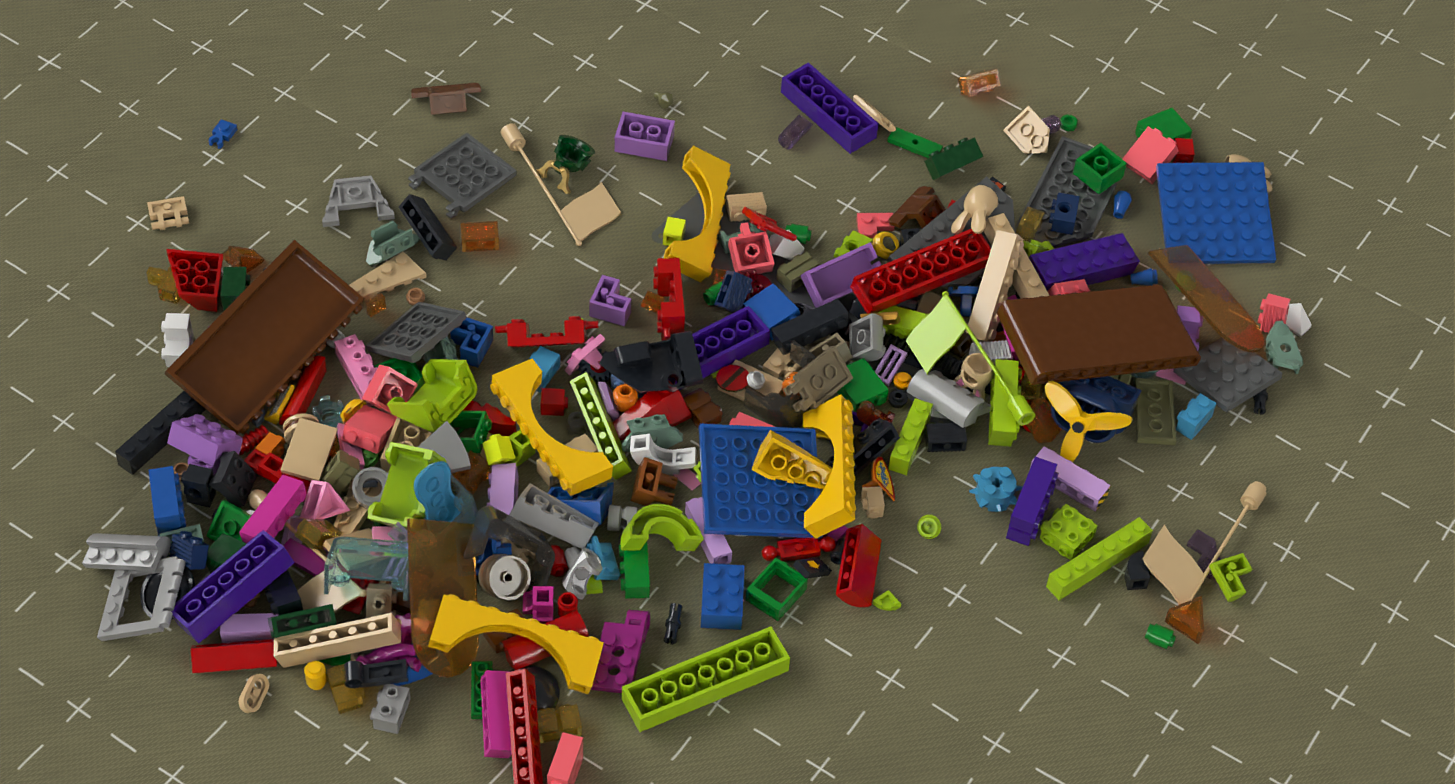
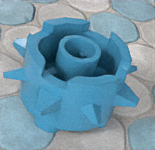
[969,467,1022,512]

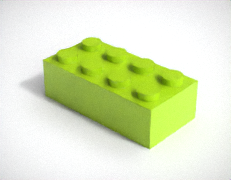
[988,359,1022,447]

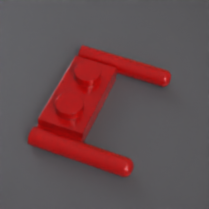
[742,207,797,241]

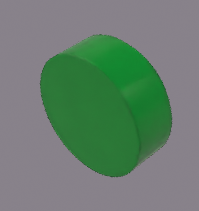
[1059,114,1078,132]

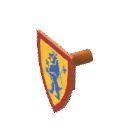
[862,457,895,501]

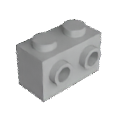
[370,684,411,734]

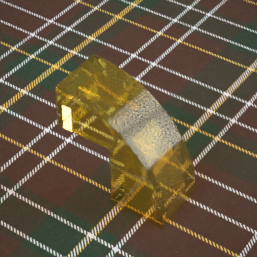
[1015,207,1045,242]

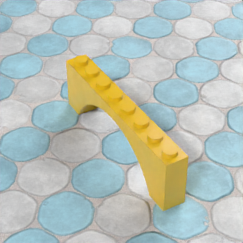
[664,146,731,283]
[490,358,613,496]
[803,394,856,539]
[428,594,604,694]

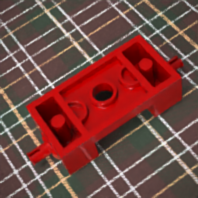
[653,258,685,341]
[495,316,599,348]

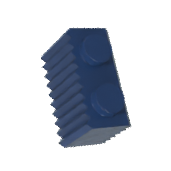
[714,270,753,313]
[169,531,209,570]

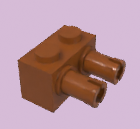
[630,457,678,506]

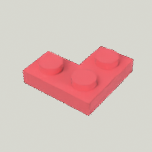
[856,213,895,241]

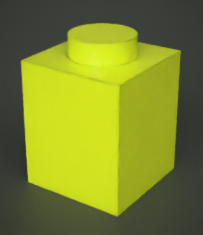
[663,217,686,246]
[482,434,515,465]

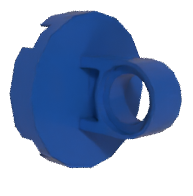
[948,286,978,317]

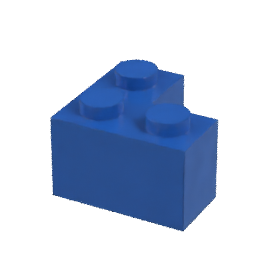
[450,318,493,368]

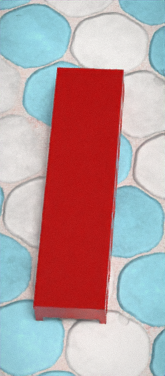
[850,229,991,314]

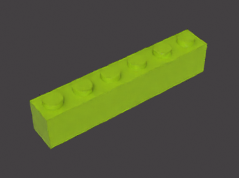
[570,372,632,480]
[1046,517,1153,600]

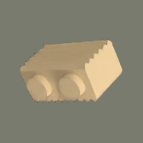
[726,192,767,222]

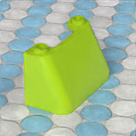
[387,359,477,433]
[367,442,447,535]

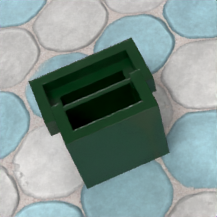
[206,533,247,574]

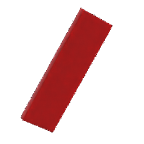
[279,356,327,425]
[502,610,589,671]
[191,639,277,673]

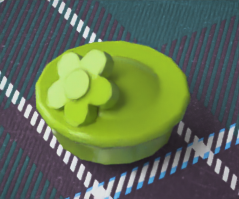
[917,515,941,539]

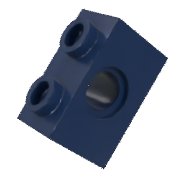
[1049,192,1080,235]

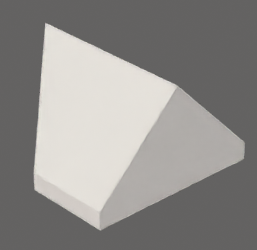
[769,230,804,261]

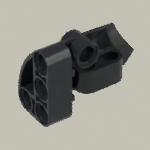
[599,331,703,392]

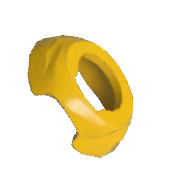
[872,232,900,259]
[340,399,366,424]

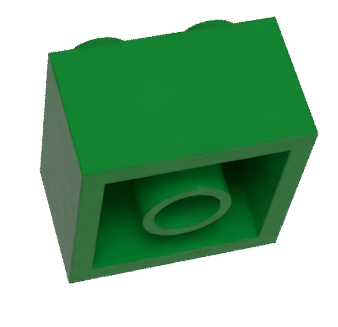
[1073,143,1127,194]

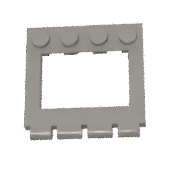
[97,556,186,641]

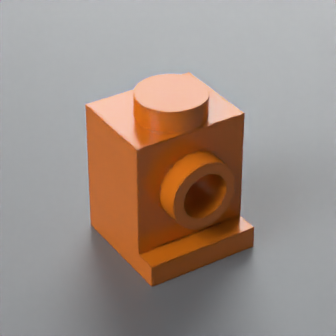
[255,432,286,457]

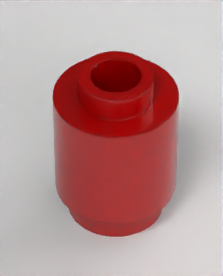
[544,545,568,577]
[557,592,578,617]

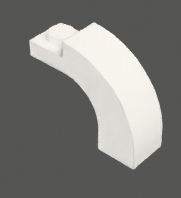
[630,434,697,475]

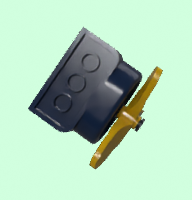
[1045,376,1142,462]

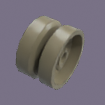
[478,553,531,600]

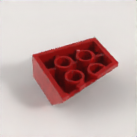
[166,249,223,312]

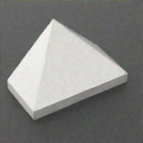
[1286,303,1312,337]

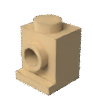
[861,487,885,519]

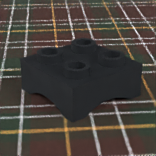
[209,451,257,507]

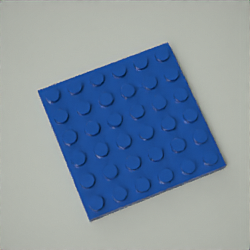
[1156,162,1276,264]
[699,424,823,538]

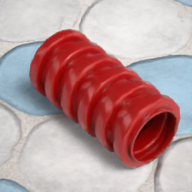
[239,425,269,455]

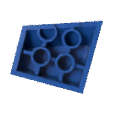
[548,482,614,526]

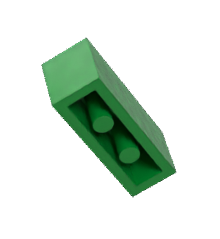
[619,542,650,599]

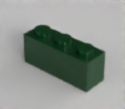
[924,137,984,180]
[267,604,337,638]

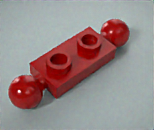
[762,536,836,562]

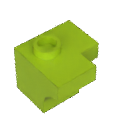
[507,430,536,467]

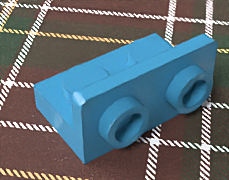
[586,536,620,580]

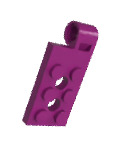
[591,609,651,693]

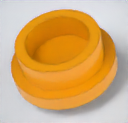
[893,372,912,390]

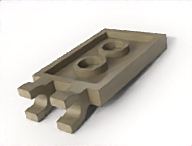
[783,346,853,412]

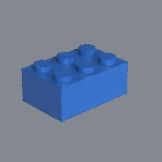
[149,466,186,536]
[701,563,745,630]

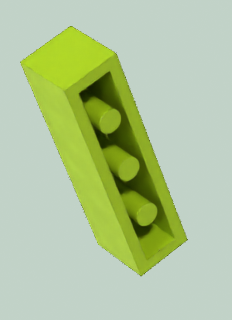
[878,306,929,339]
[888,398,933,476]

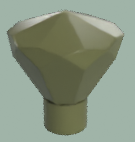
[654,92,673,109]

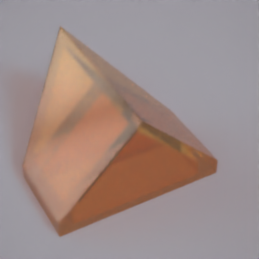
[221,246,265,273]
[1164,596,1204,644]

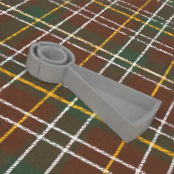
[352,421,471,509]

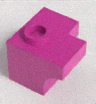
[523,586,554,624]

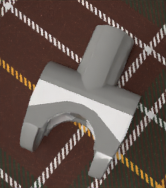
[562,547,603,600]

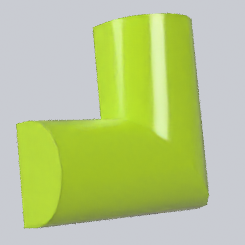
[1209,553,1253,602]

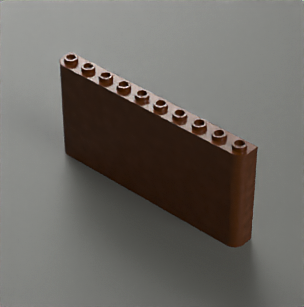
[165,240,365,435]
[997,284,1201,385]

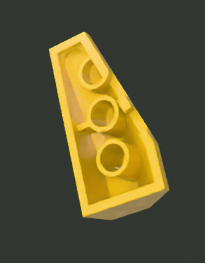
[752,430,832,489]

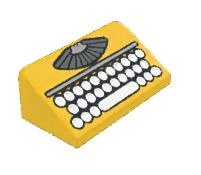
[264,385,295,425]

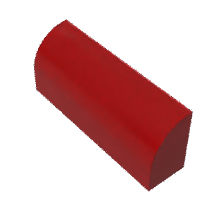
[836,524,882,607]

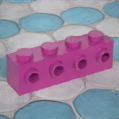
[239,475,307,543]
[480,670,512,758]

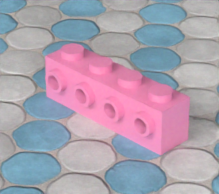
[334,334,377,406]

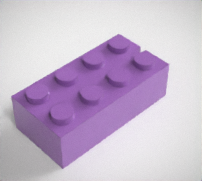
[800,242,881,308]

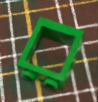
[450,411,492,453]
[746,557,808,621]

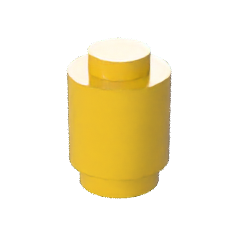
[304,661,327,690]

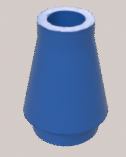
[1113,191,1132,219]
[1130,268,1158,286]

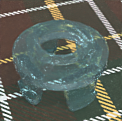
[312,395,344,428]

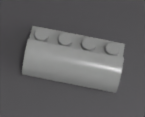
[907,369,991,428]
[82,533,172,572]

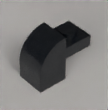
[1124,551,1153,590]

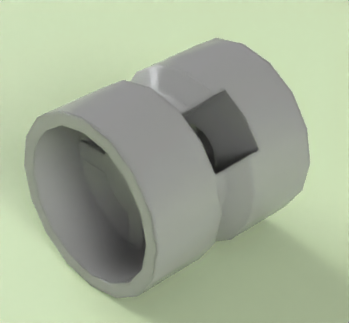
[607,505,638,532]

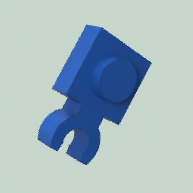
[209,119,237,149]

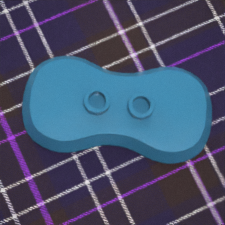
[414,461,461,539]

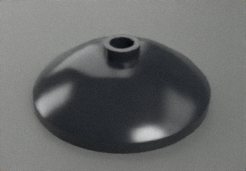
[140,567,195,620]
[509,665,560,720]

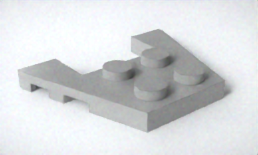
[322,176,395,227]

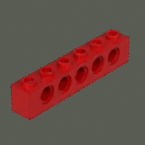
[506,669,543,784]

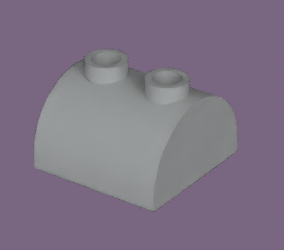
[849,313,886,361]

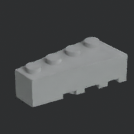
[509,483,599,549]

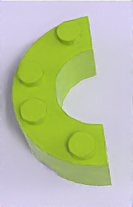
[621,504,703,551]

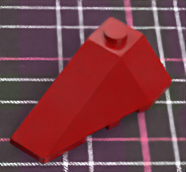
[613,380,692,441]

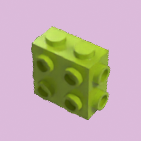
[1040,504,1098,560]

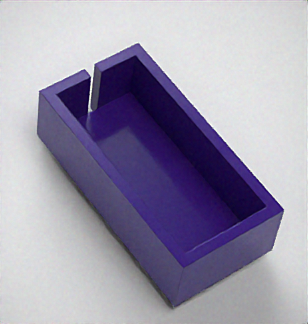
[1006,457,1059,546]

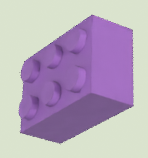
[615,112,675,161]
[167,414,243,467]

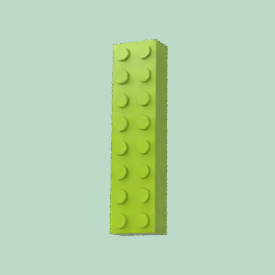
[622,626,790,733]

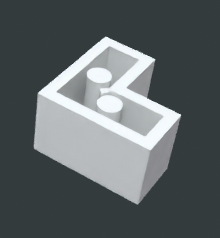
[161,313,194,367]

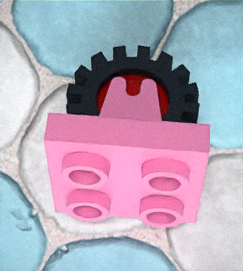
[565,334,612,386]

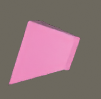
[300,480,351,521]

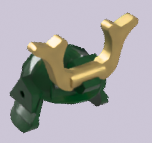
[536,135,595,194]

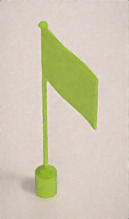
[906,291,1035,426]

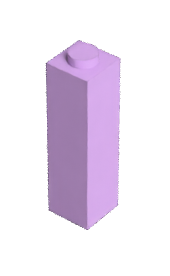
[685,497,732,564]
[220,613,296,643]

